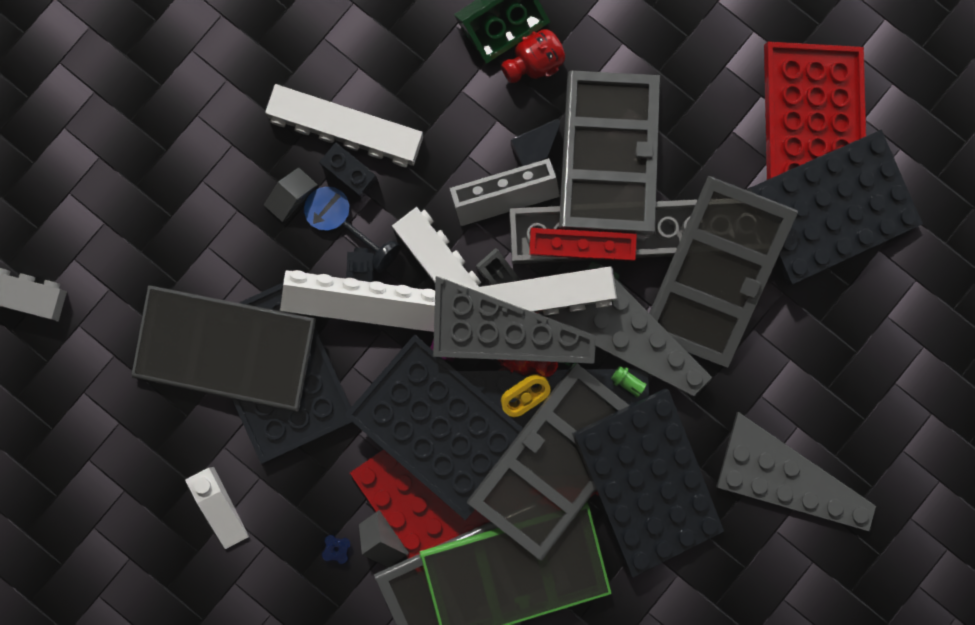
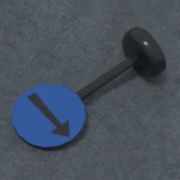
[304,186,401,273]

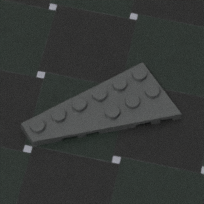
[716,412,876,531]

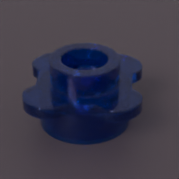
[322,535,351,564]

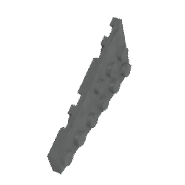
[548,265,712,396]
[433,276,596,363]

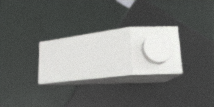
[185,467,249,549]

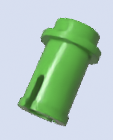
[611,366,647,398]

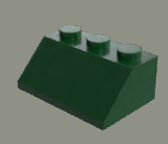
[454,0,550,64]

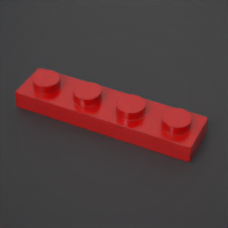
[529,228,637,261]

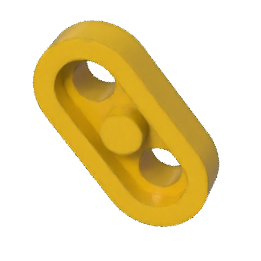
[501,374,551,417]

